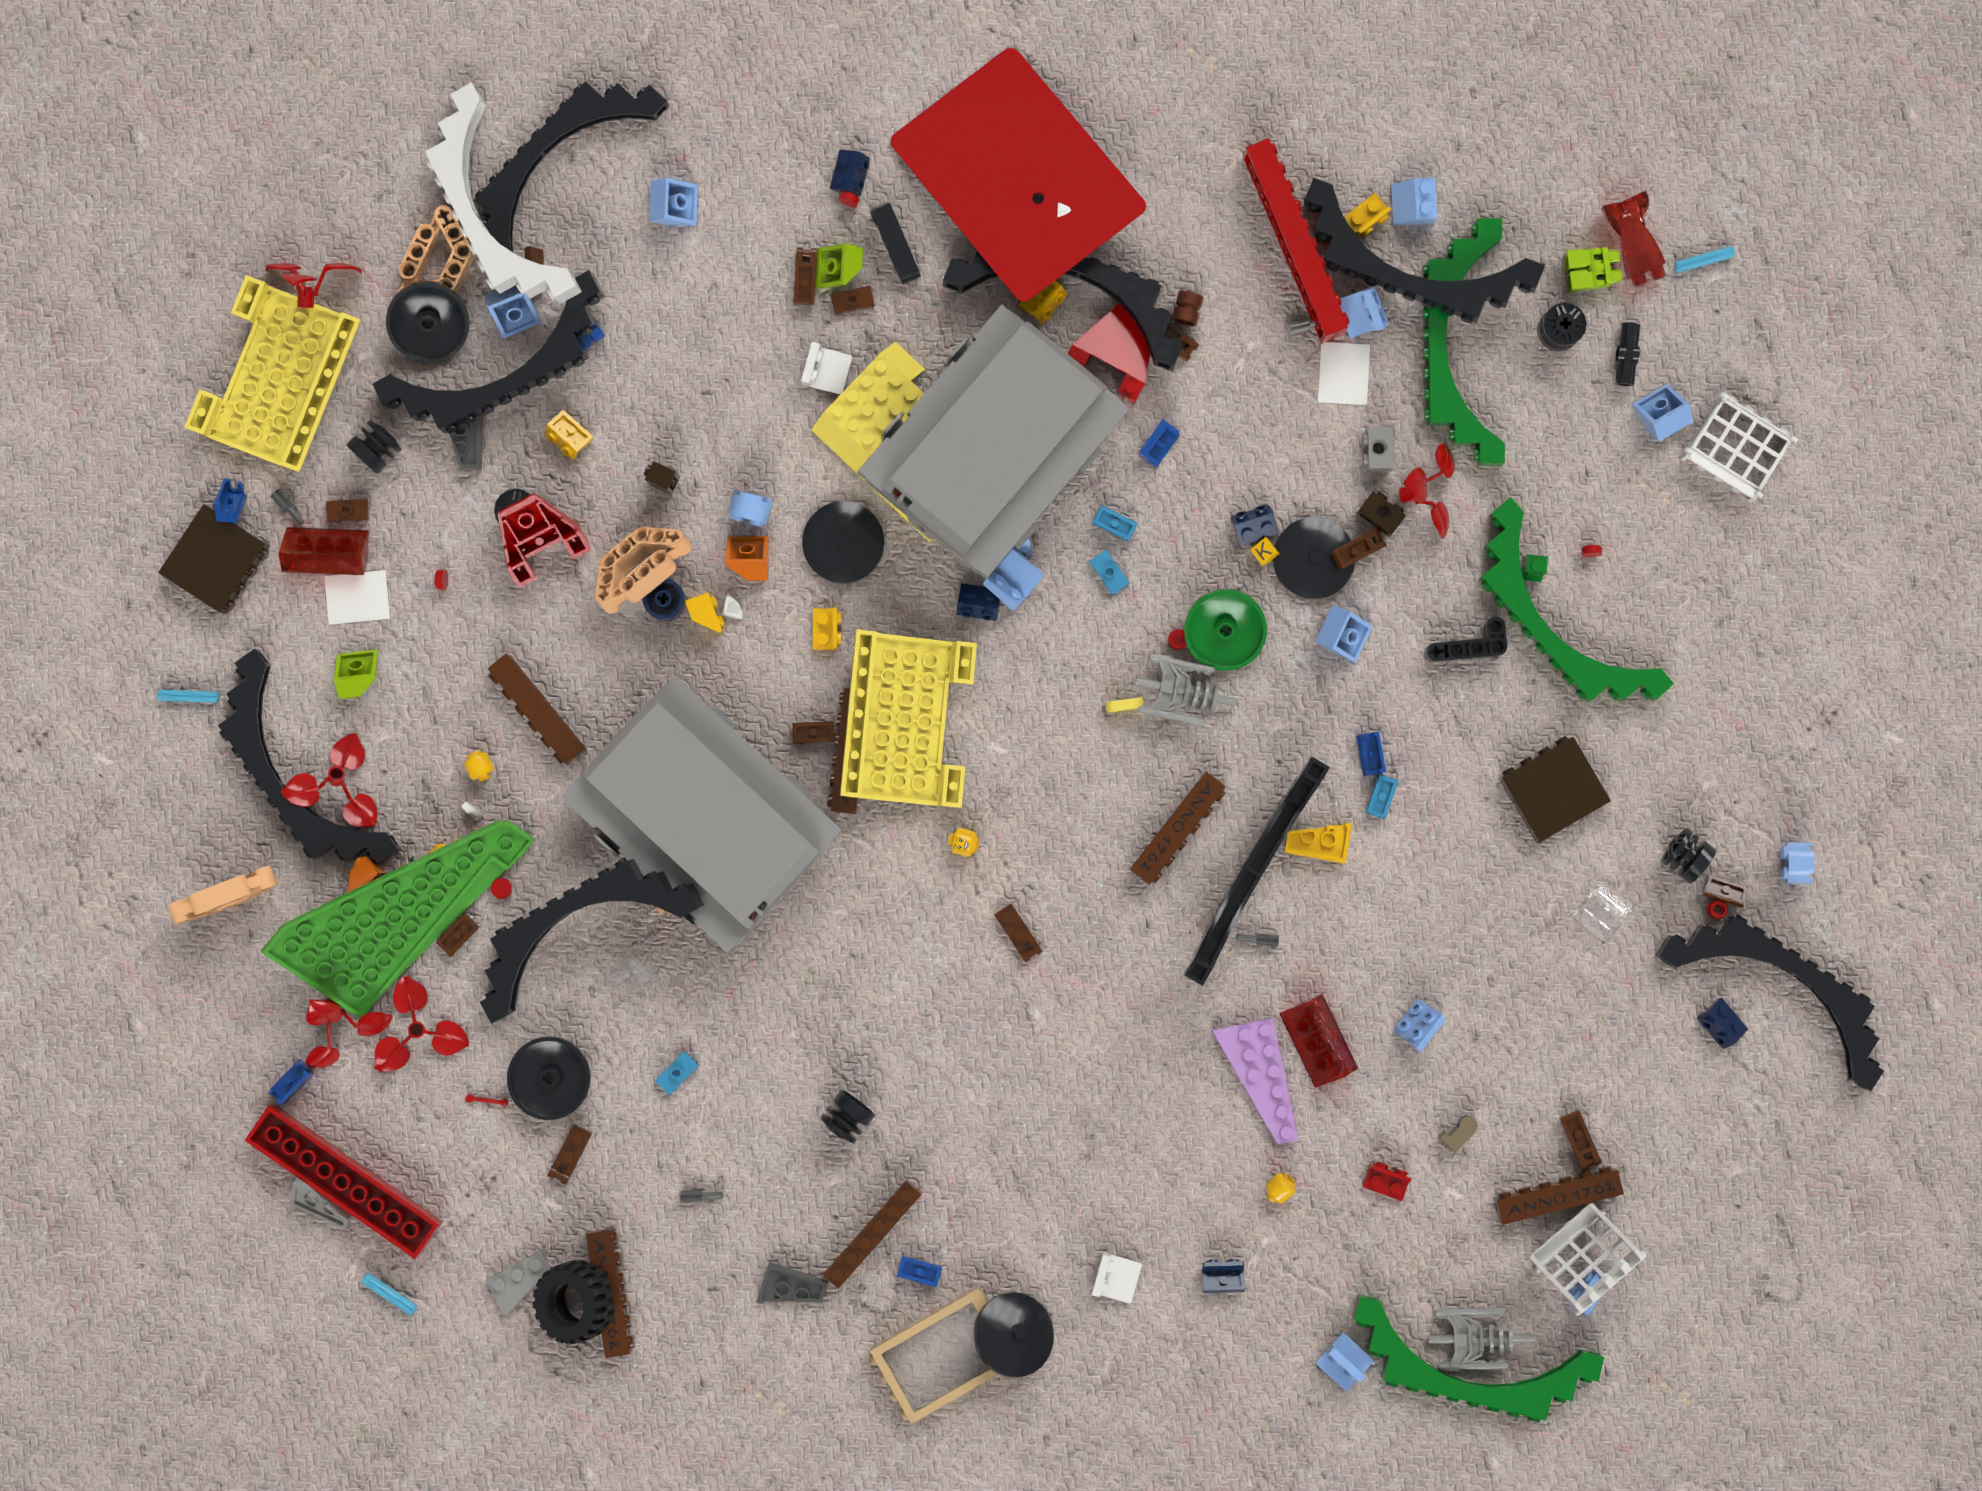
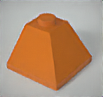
[725,535,769,581]
[347,856,387,893]

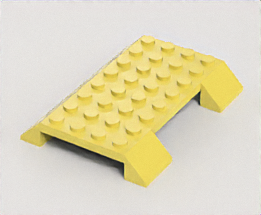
[184,275,361,472]
[811,342,933,542]
[840,629,977,808]

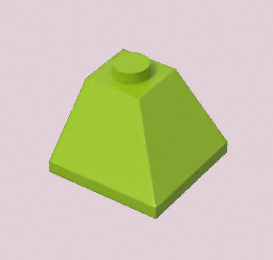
[816,243,863,289]
[334,649,379,699]

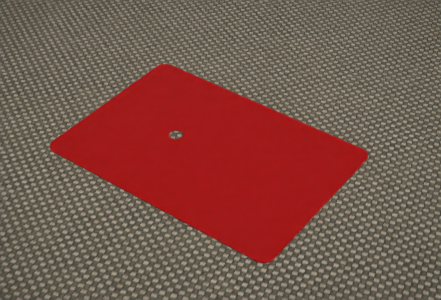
[890,48,1146,302]

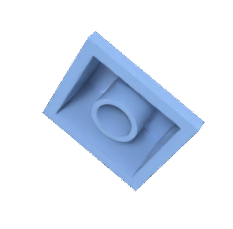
[649,177,698,226]
[1391,178,1437,226]
[484,285,541,339]
[1633,384,1694,442]
[1315,605,1373,663]

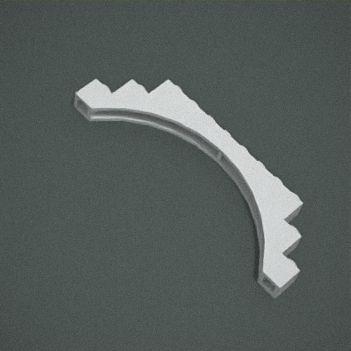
[425,82,582,304]

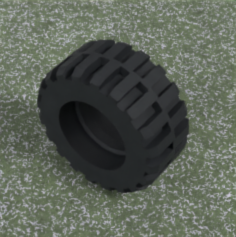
[533,1260,615,1344]

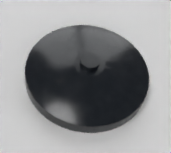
[386,281,469,363]
[802,501,885,584]
[1273,517,1355,599]
[507,1036,591,1120]
[973,1292,1054,1378]

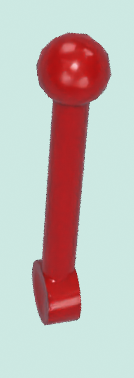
[465,1094,508,1107]

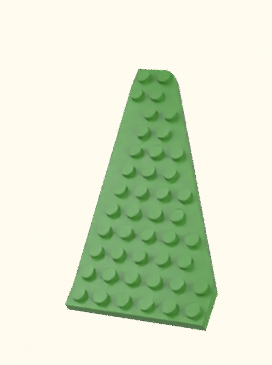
[261,820,535,1018]

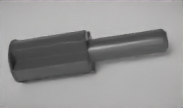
[270,489,304,525]
[1236,933,1279,947]
[680,1190,723,1203]

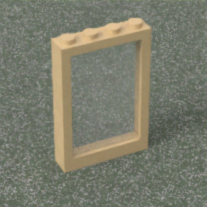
[869,1286,998,1424]

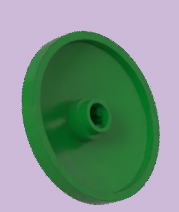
[1184,589,1267,671]

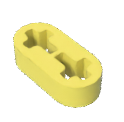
[1105,697,1145,713]

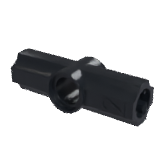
[1615,322,1640,387]

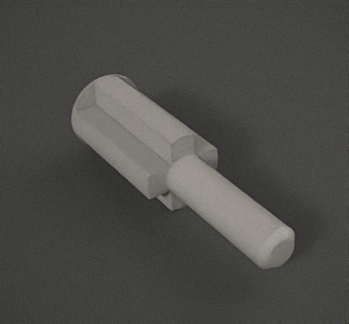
[1286,319,1315,335]

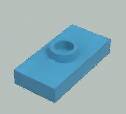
[1092,505,1138,542]
[1089,550,1129,595]
[1365,774,1399,820]
[655,1051,699,1095]

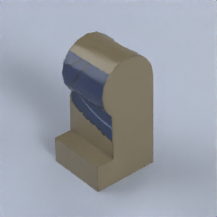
[1438,1115,1478,1153]

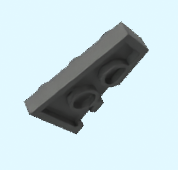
[449,414,483,470]
[757,1262,829,1302]

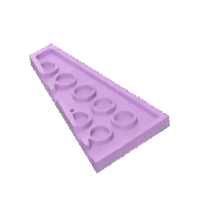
[1212,1018,1298,1145]

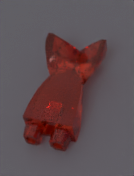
[1601,191,1666,287]

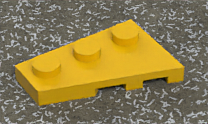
[1284,823,1352,864]

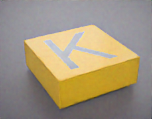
[1250,537,1279,567]

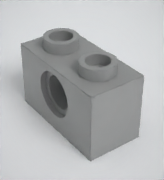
[1362,427,1394,471]

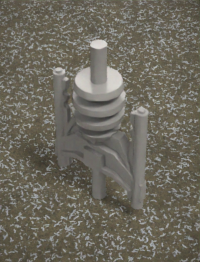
[1135,654,1237,726]
[1429,1308,1535,1371]

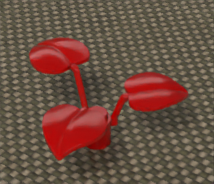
[265,263,362,308]
[1399,443,1455,539]
[281,733,378,827]
[374,976,469,1072]
[306,998,393,1068]

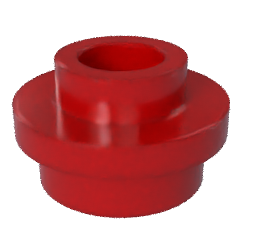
[1707,899,1728,920]

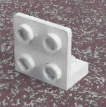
[801,342,852,395]
[1091,1252,1142,1303]

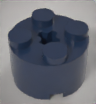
[642,578,686,621]

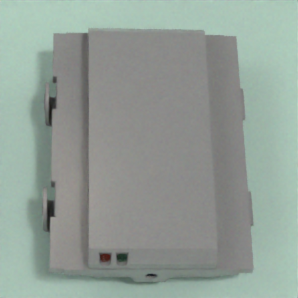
[857,305,1129,579]
[561,676,843,953]

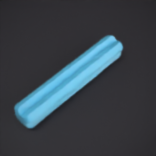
[1674,246,1735,273]
[157,689,220,703]
[361,1273,417,1315]

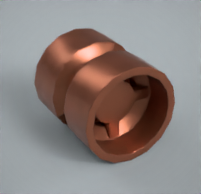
[1171,290,1204,326]

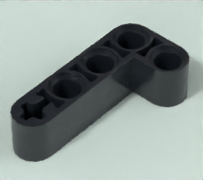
[869,201,921,285]
[1424,617,1507,663]

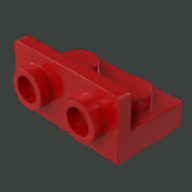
[1362,1161,1412,1201]

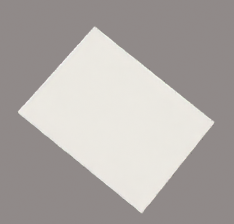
[1318,342,1370,405]
[324,570,390,625]

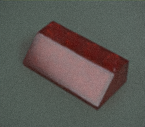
[278,527,369,575]
[1279,993,1359,1088]

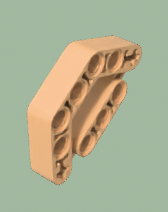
[397,205,475,294]
[595,527,692,614]
[167,865,278,925]

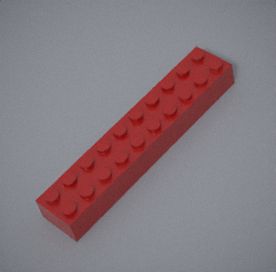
[1243,138,1350,344]
[244,1104,443,1259]

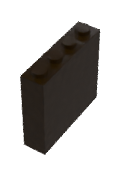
[158,504,270,614]
[1499,736,1611,843]

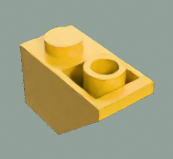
[685,592,726,634]

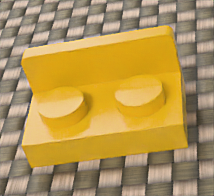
[1344,193,1392,238]
[1018,281,1067,325]
[544,410,593,460]
[813,607,842,650]

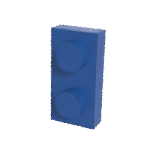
[897,1255,942,1287]

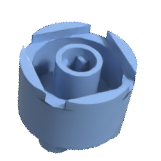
[728,489,774,527]
[1780,842,1815,884]

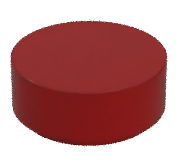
[838,191,860,208]
[1581,545,1602,557]
[434,569,448,590]
[1168,629,1187,650]
[491,878,512,899]

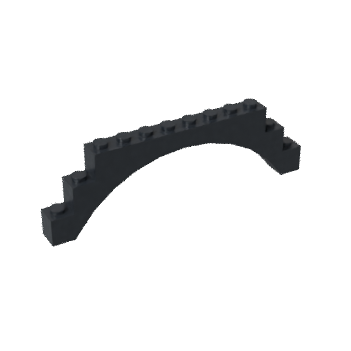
[474,81,669,253]
[1304,178,1545,323]
[943,251,1183,372]
[372,270,605,434]
[218,648,402,864]
[1183,756,1330,986]
[480,858,704,1024]
[1655,915,1884,1092]

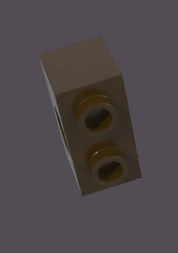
[644,461,680,495]
[1357,491,1406,537]

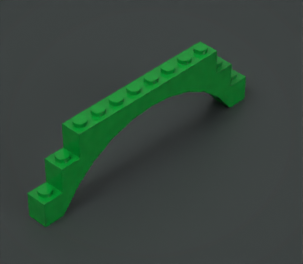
[1422,218,1505,466]
[1479,497,1674,702]
[1352,1294,1604,1423]

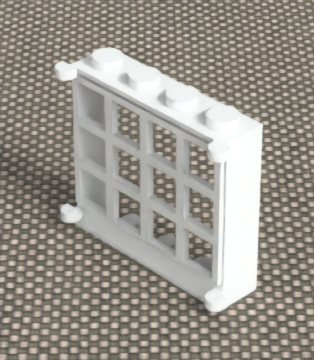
[1680,392,1798,503]
[1529,1202,1646,1316]

